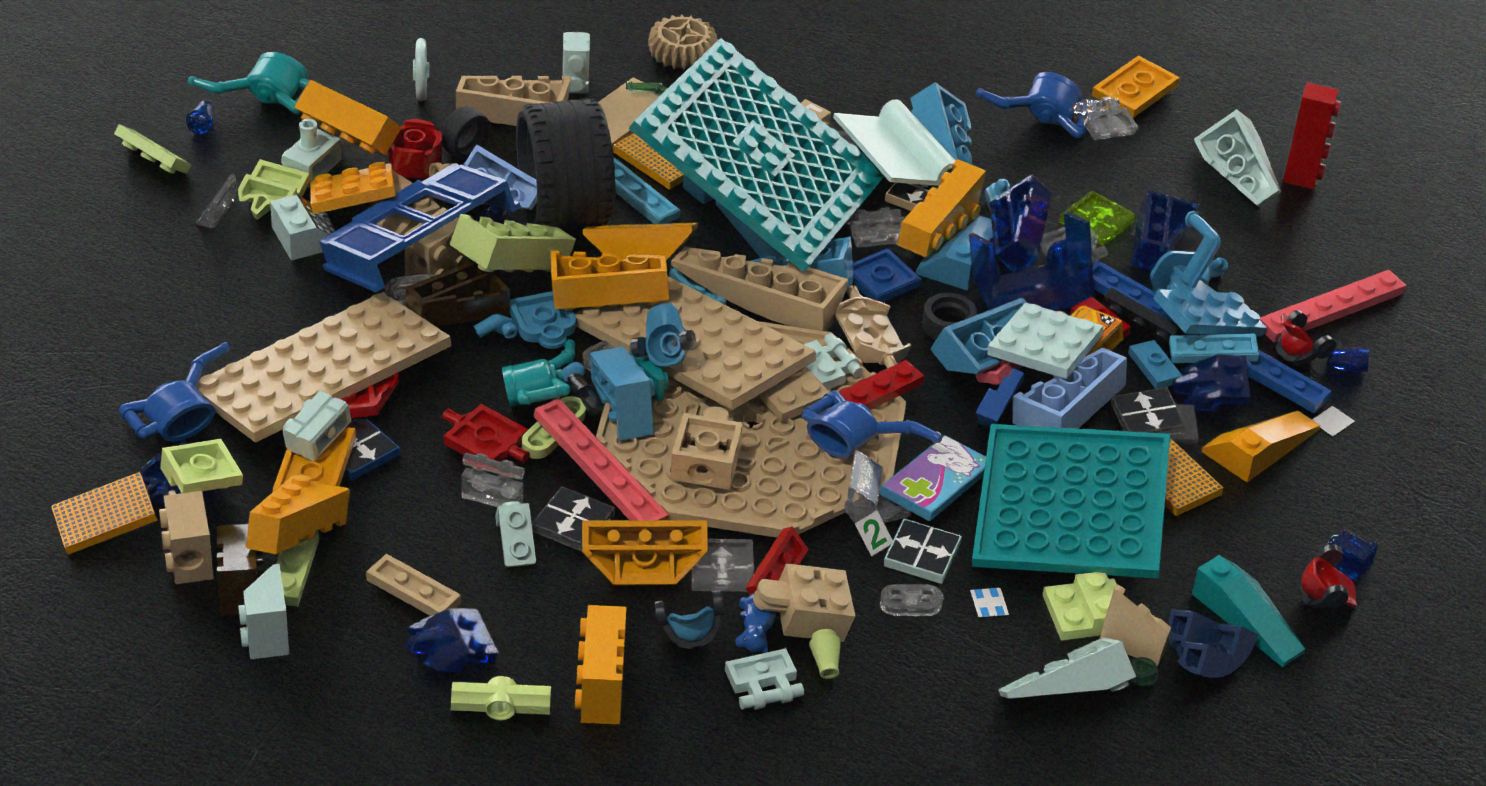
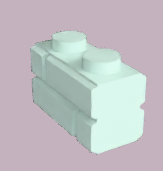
[563,32,590,94]
[283,391,351,461]

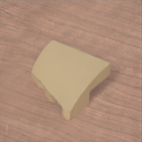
[1100,585,1171,666]

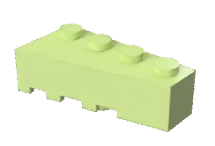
[450,214,576,272]

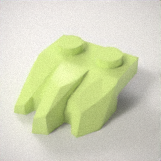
[238,159,311,220]

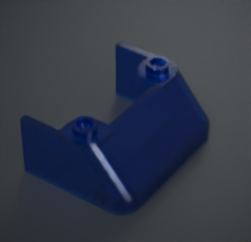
[969,212,1094,311]

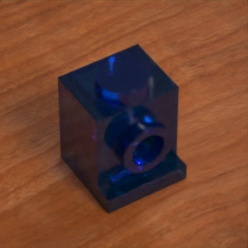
[1327,529,1379,581]

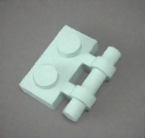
[803,333,863,390]
[725,648,804,710]

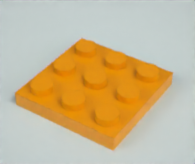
[310,162,396,214]

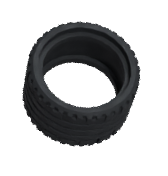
[516,98,616,230]

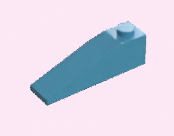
[910,82,972,165]

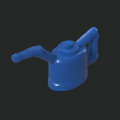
[975,72,1093,139]
[119,342,230,442]
[801,391,943,458]

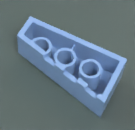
[1012,348,1127,429]

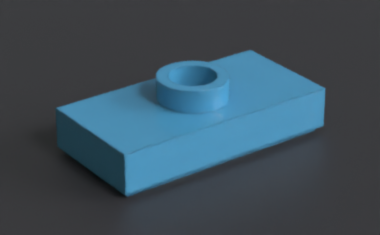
[1128,340,1182,389]

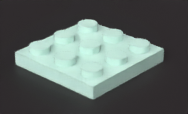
[987,303,1103,379]

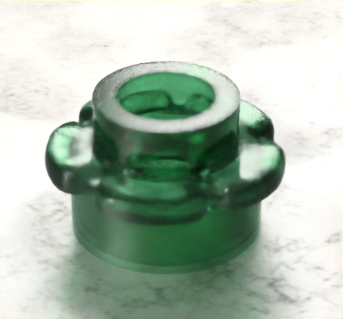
[1132,657,1158,687]

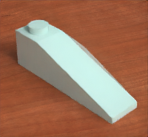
[1194,109,1281,207]
[998,637,1136,698]

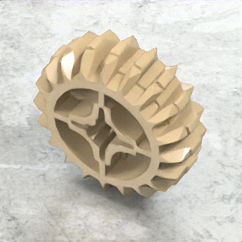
[648,15,718,70]

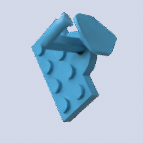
[1150,211,1267,337]

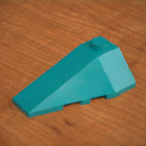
[1192,555,1305,667]

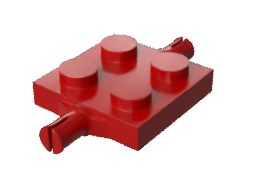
[442,404,530,470]

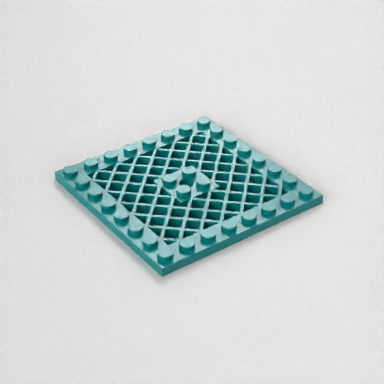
[628,38,884,272]

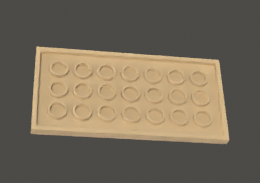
[574,276,816,410]
[196,292,451,443]

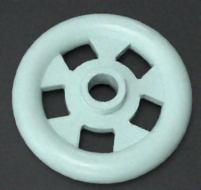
[413,38,429,102]

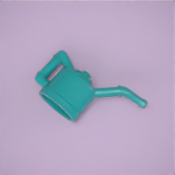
[187,52,310,114]
[502,339,575,407]

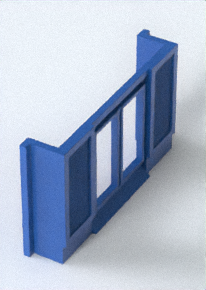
[319,164,521,292]

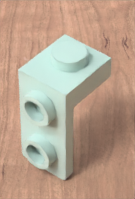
[495,501,536,567]

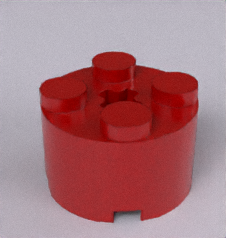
[388,119,442,181]

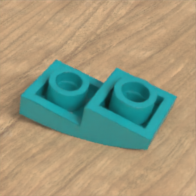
[629,343,669,402]

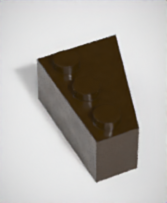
[217,524,264,616]

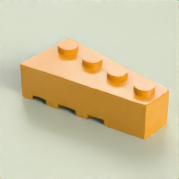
[294,80,402,155]
[897,159,986,257]
[550,250,669,310]
[575,605,626,724]

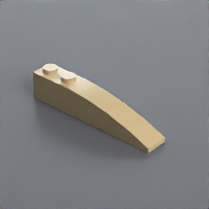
[671,247,848,331]

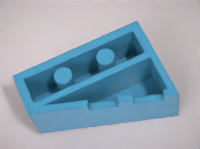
[589,347,655,441]

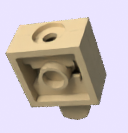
[404,207,479,283]
[670,407,743,490]
[159,490,213,584]
[753,564,855,642]

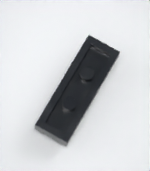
[1105,287,1182,345]

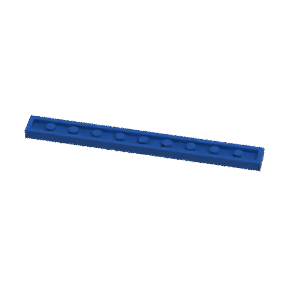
[1081,261,1332,413]

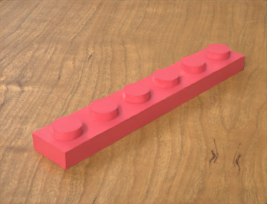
[1260,270,1407,343]
[534,399,669,520]

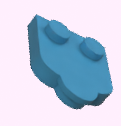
[510,291,576,349]

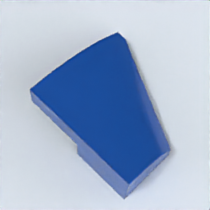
[976,368,1024,427]

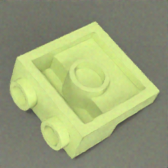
[161,439,243,493]
[1043,572,1117,641]

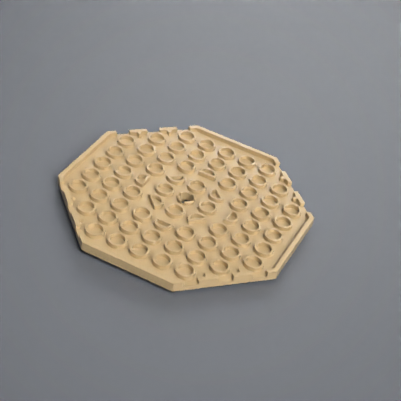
[596,321,906,537]

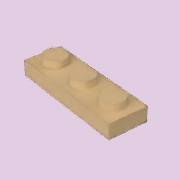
[366,554,461,622]

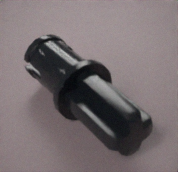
[566,373,604,416]

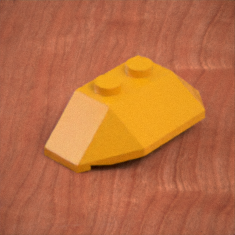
[583,223,698,260]
[582,520,708,585]

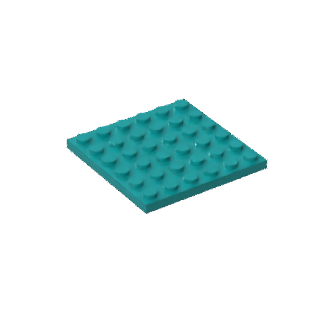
[972,424,1170,578]

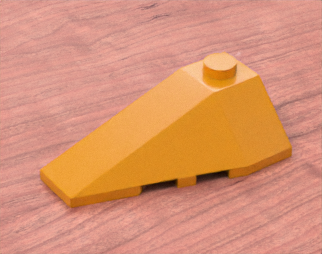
[1201,411,1321,482]

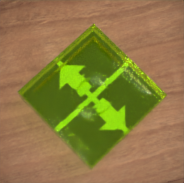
[1059,190,1136,246]

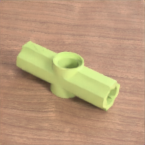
[451,676,551,720]

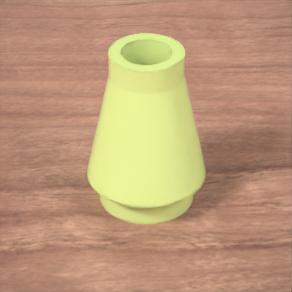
[809,629,841,679]

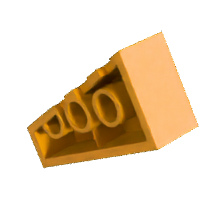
[246,475,350,554]

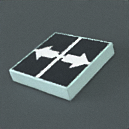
[884,519,962,584]

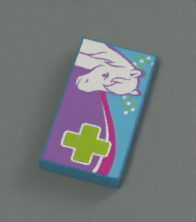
[879,435,986,521]

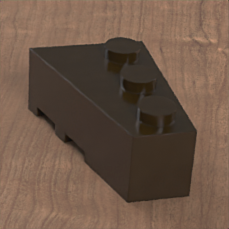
[406,261,510,327]

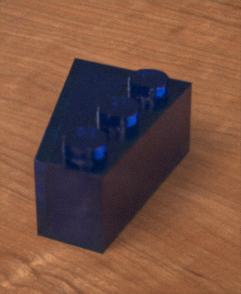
[989,174,1052,274]
[1131,189,1200,270]

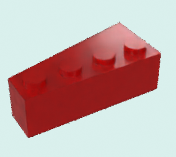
[1283,82,1341,189]

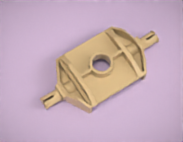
[835,285,911,368]

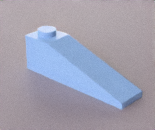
[464,144,537,210]

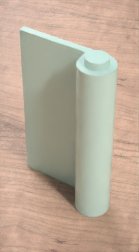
[833,99,956,186]

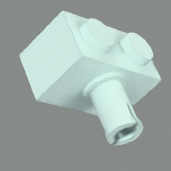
[281,119,342,188]

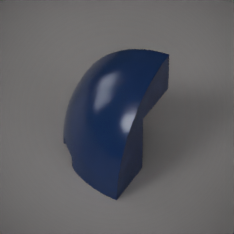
[1169,609,1258,678]

